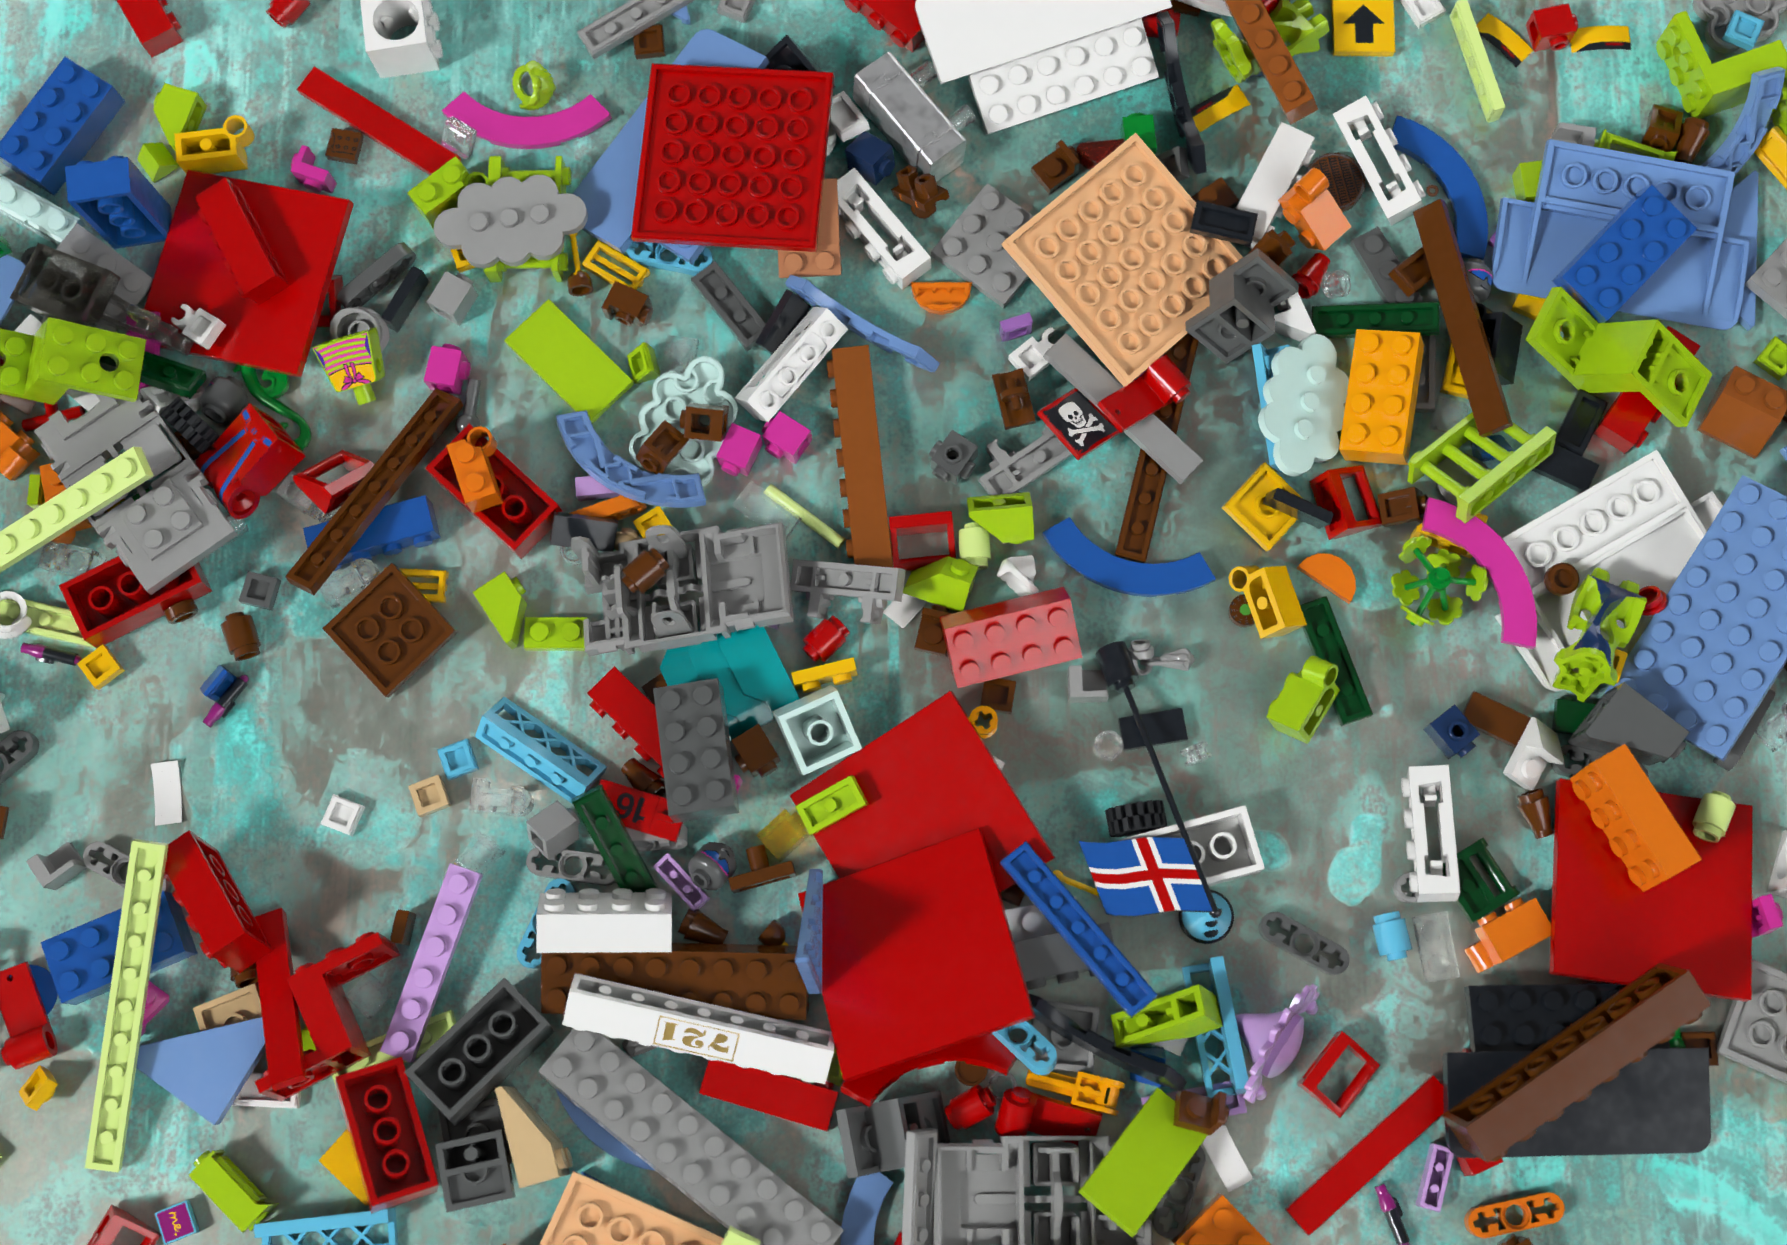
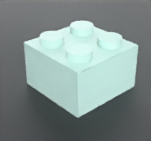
[772,685,862,776]

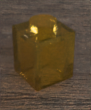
[756,809,809,862]

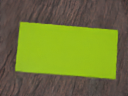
[504,299,634,424]
[1078,1087,1208,1237]

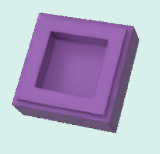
[999,312,1033,342]

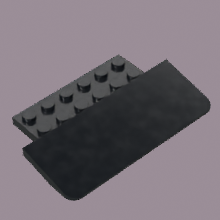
[1443,983,1711,1158]

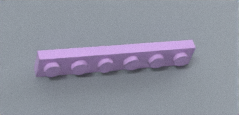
[380,863,483,1063]

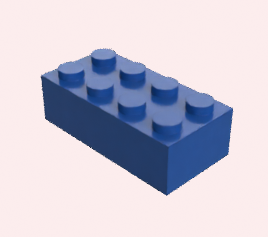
[0,57,126,196]
[65,156,172,249]
[1552,184,1697,323]
[40,890,198,1005]

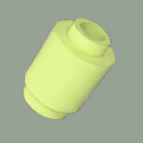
[958,522,991,570]
[1692,791,1736,842]

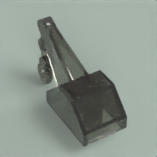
[10,243,194,356]

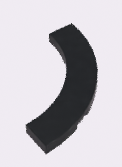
[1156,11,1207,174]
[1029,994,1187,1092]

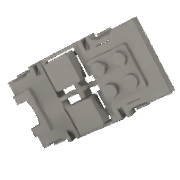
[34,391,238,595]
[570,522,794,656]
[933,1136,1153,1245]

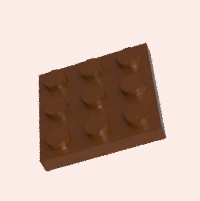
[322,563,458,698]

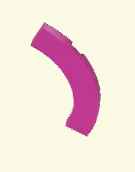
[442,91,612,149]
[1421,497,1537,649]

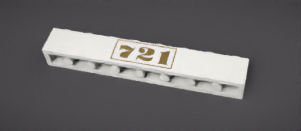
[562,973,835,1084]

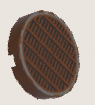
[1305,153,1365,212]

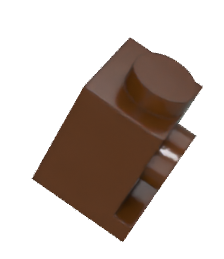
[601,281,653,327]
[680,403,729,442]

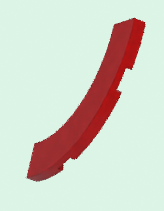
[841,1033,1017,1107]

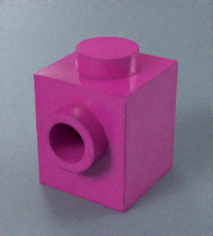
[424,344,471,395]
[762,411,813,464]
[716,423,763,477]

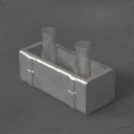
[853,52,976,182]

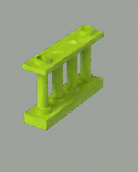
[484,156,571,282]
[1408,412,1557,524]

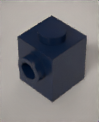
[845,131,895,185]
[1423,704,1480,759]

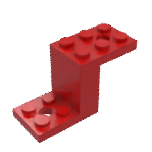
[255,932,400,1101]

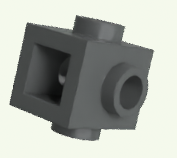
[929,430,978,485]

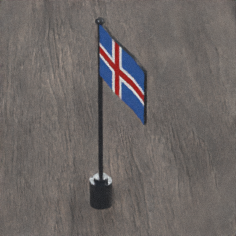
[1079,641,1222,918]

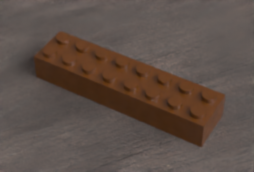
[541,943,809,1020]
[1442,963,1711,1162]

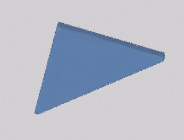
[1723,170,1759,331]
[796,869,823,994]
[136,1017,266,1125]

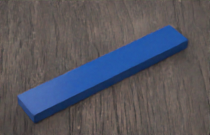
[1000,841,1158,1019]

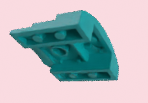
[659,625,800,743]

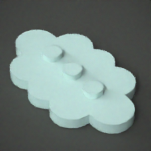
[1258,334,1349,477]
[629,356,738,487]

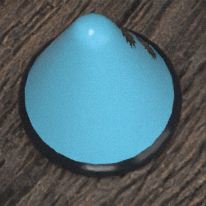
[1178,890,1234,944]

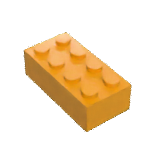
[1339,329,1424,465]

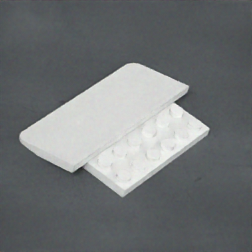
[915,0,1172,135]
[1494,450,1723,691]

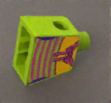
[312,327,385,405]

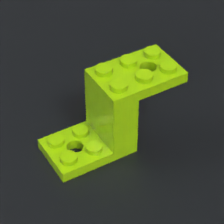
[1656,11,1787,136]
[1525,287,1712,427]
[0,317,146,405]

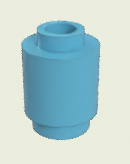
[1372,911,1412,961]

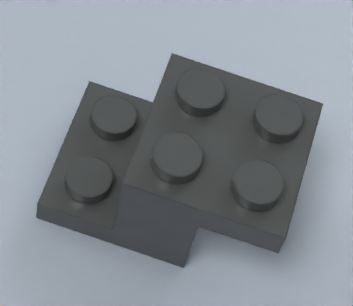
[1185,248,1299,364]
[836,1090,951,1179]
[435,1097,516,1213]

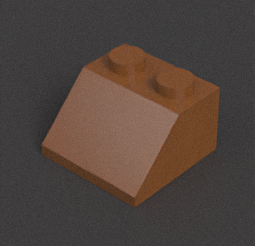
[1697,366,1787,459]

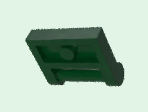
[1442,837,1520,924]

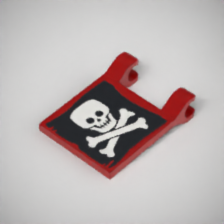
[1037,388,1123,460]

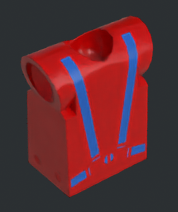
[195,403,306,519]

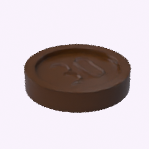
[955,1061,988,1086]

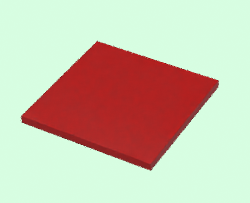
[631,63,834,252]
[143,170,354,378]
[790,691,1056,893]
[1549,778,1753,1002]
[798,829,1036,1082]

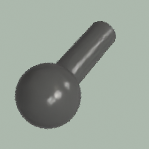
[455,378,481,434]

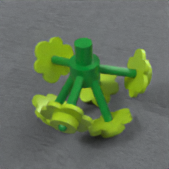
[1391,535,1488,627]

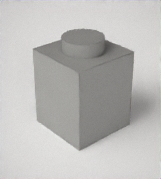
[427,271,478,326]
[526,800,580,860]

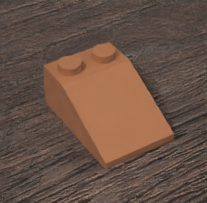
[777,178,842,278]

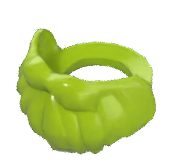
[512,60,556,110]

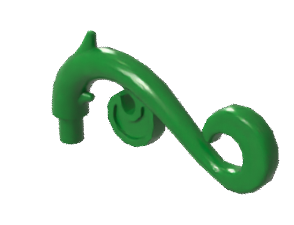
[233,364,312,451]

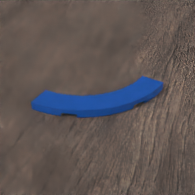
[1392,115,1488,261]
[1042,517,1216,597]

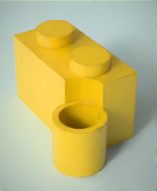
[175,115,254,174]
[1229,565,1307,639]

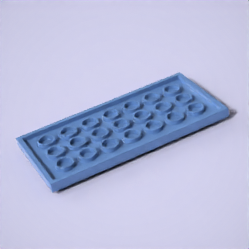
[1604,475,1787,762]

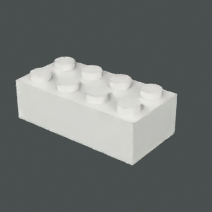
[1118,805,1265,886]
[536,888,672,953]

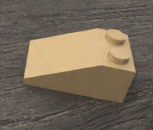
[495,1086,573,1188]

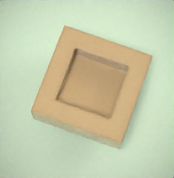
[408,775,451,817]

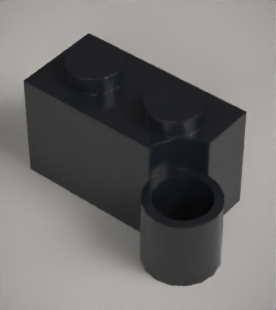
[1476,303,1523,385]

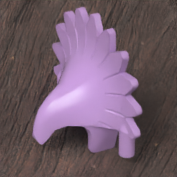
[1235,984,1320,1103]

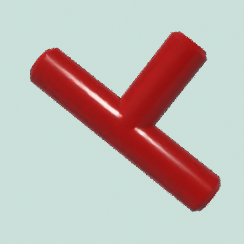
[21,402,85,432]

